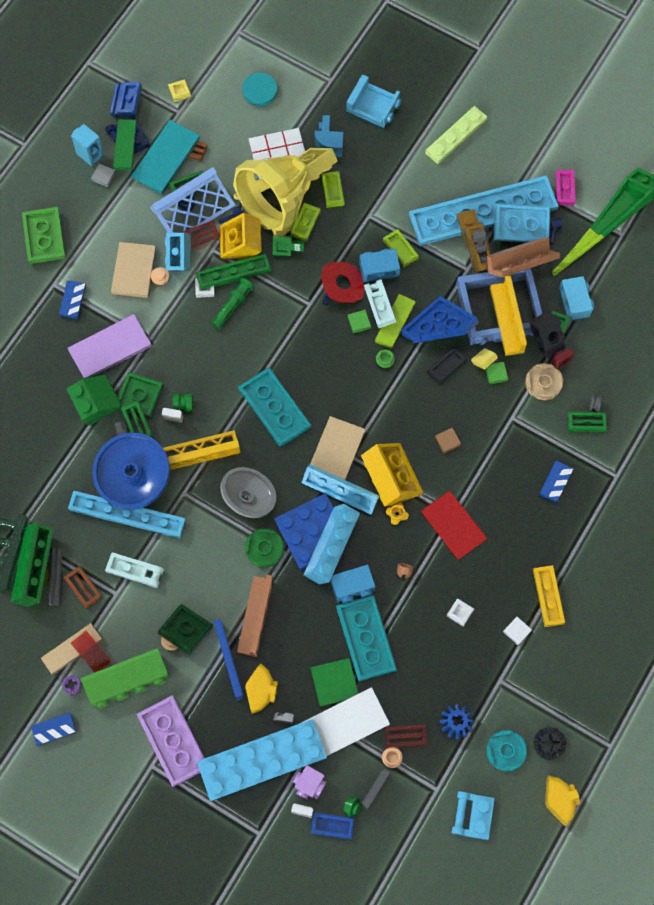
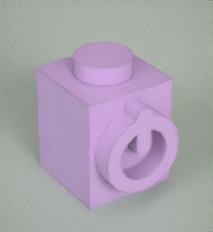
[293,765,327,800]

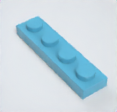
[302,464,379,514]

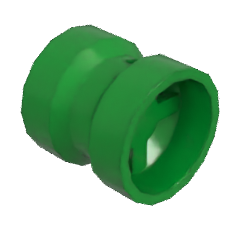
[173,393,193,412]

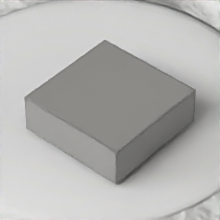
[91,164,116,187]

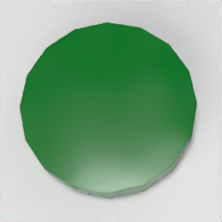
[245,528,284,567]

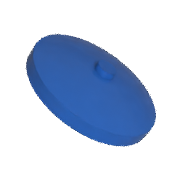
[92,433,170,510]

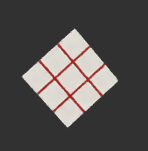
[249,128,305,179]

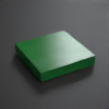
[118,372,164,419]
[311,658,358,708]

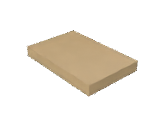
[111,242,156,298]
[310,416,365,480]

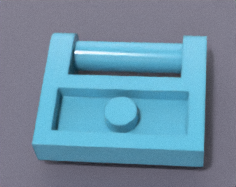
[452,791,495,840]

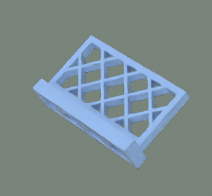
[150,167,235,233]

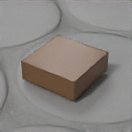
[435,428,461,454]

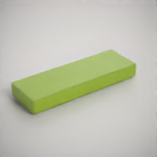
[375,294,416,350]

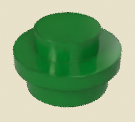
[344,797,362,818]

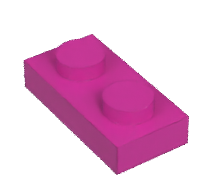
[555,170,576,206]

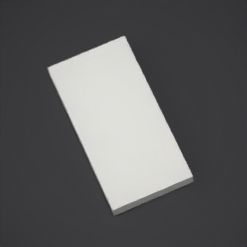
[299,687,390,756]

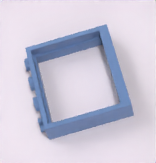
[456,268,542,345]

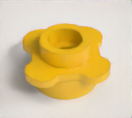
[386,503,409,525]

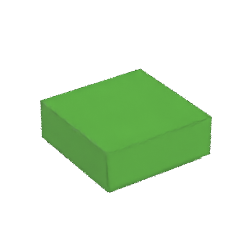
[347,310,371,334]
[485,362,508,384]

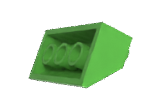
[80,648,170,709]

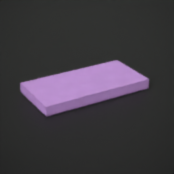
[67,314,152,379]
[137,695,205,787]

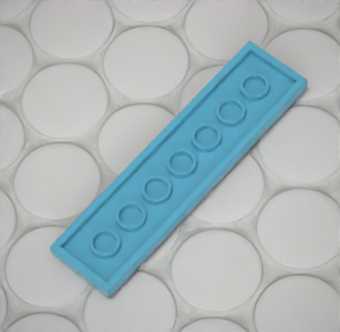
[409,175,558,246]

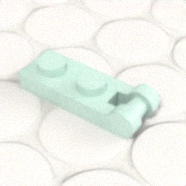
[364,279,396,328]
[105,553,164,588]

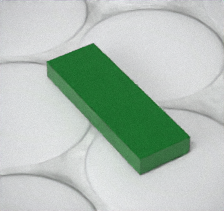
[113,119,137,171]

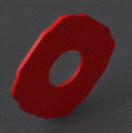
[321,262,365,303]

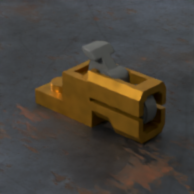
[456,209,491,274]

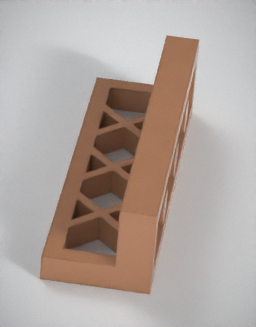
[487,237,560,278]
[237,575,273,658]

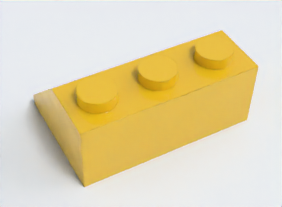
[361,443,424,506]

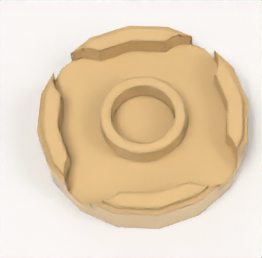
[525,363,563,400]

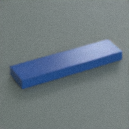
[213,619,244,701]

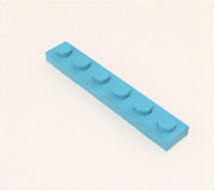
[68,491,186,539]

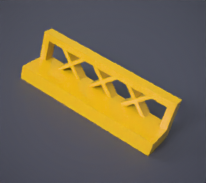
[490,276,527,356]
[163,430,240,470]

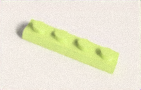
[425,106,487,164]

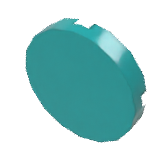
[242,73,277,106]
[486,730,527,772]

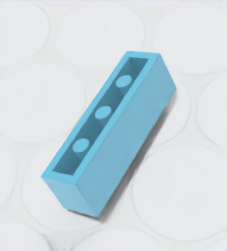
[304,504,360,584]

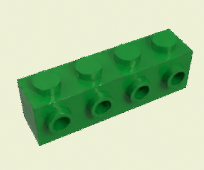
[11,522,54,607]

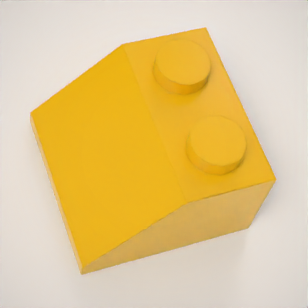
[220,213,262,259]

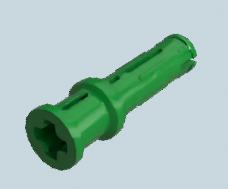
[211,278,255,330]

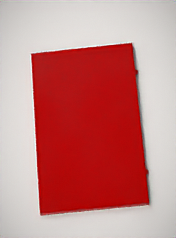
[421,491,487,560]

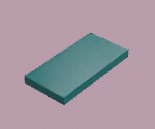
[131,120,200,194]
[238,367,312,448]
[336,595,397,682]

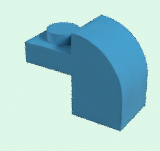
[315,115,343,157]

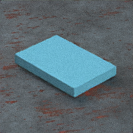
[494,203,550,243]

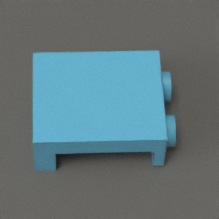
[346,75,402,128]

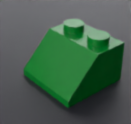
[66,375,122,426]

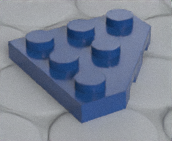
[401,296,479,343]
[274,493,334,571]

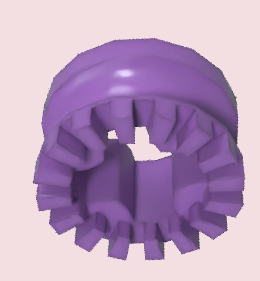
[62,675,82,695]

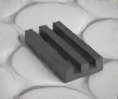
[362,769,390,810]

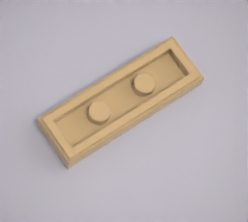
[41,623,102,675]

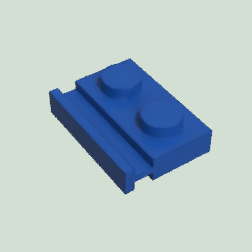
[110,82,142,117]

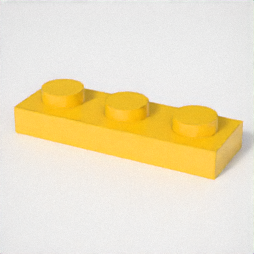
[533,565,565,627]

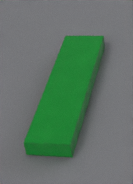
[195,253,271,291]

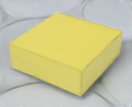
[168,79,191,102]
[471,348,498,370]

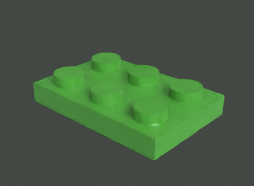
[22,207,66,264]

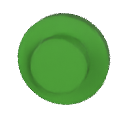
[376,350,395,368]

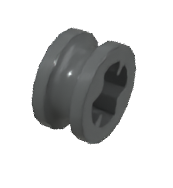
[589,394,602,412]

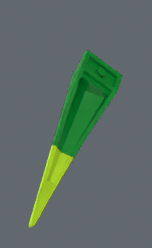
[552,167,654,276]

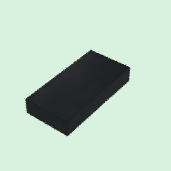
[427,347,467,385]

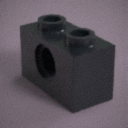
[529,311,567,358]

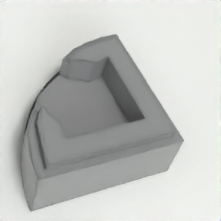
[273,712,294,725]

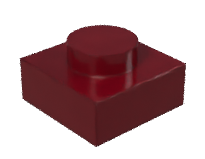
[552,348,574,369]

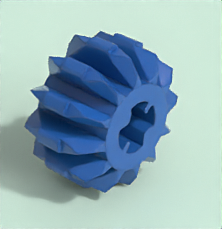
[440,704,475,740]

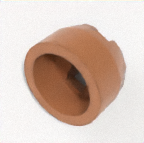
[397,563,413,579]

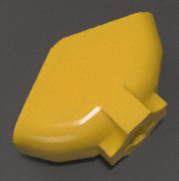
[246,664,278,714]
[545,775,580,826]

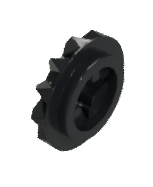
[534,727,567,760]

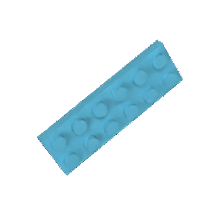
[197,719,327,801]

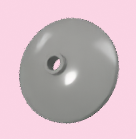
[220,467,276,518]

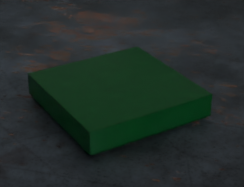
[157,604,213,655]

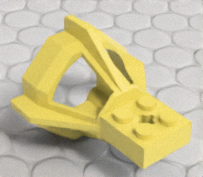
[233,148,337,236]

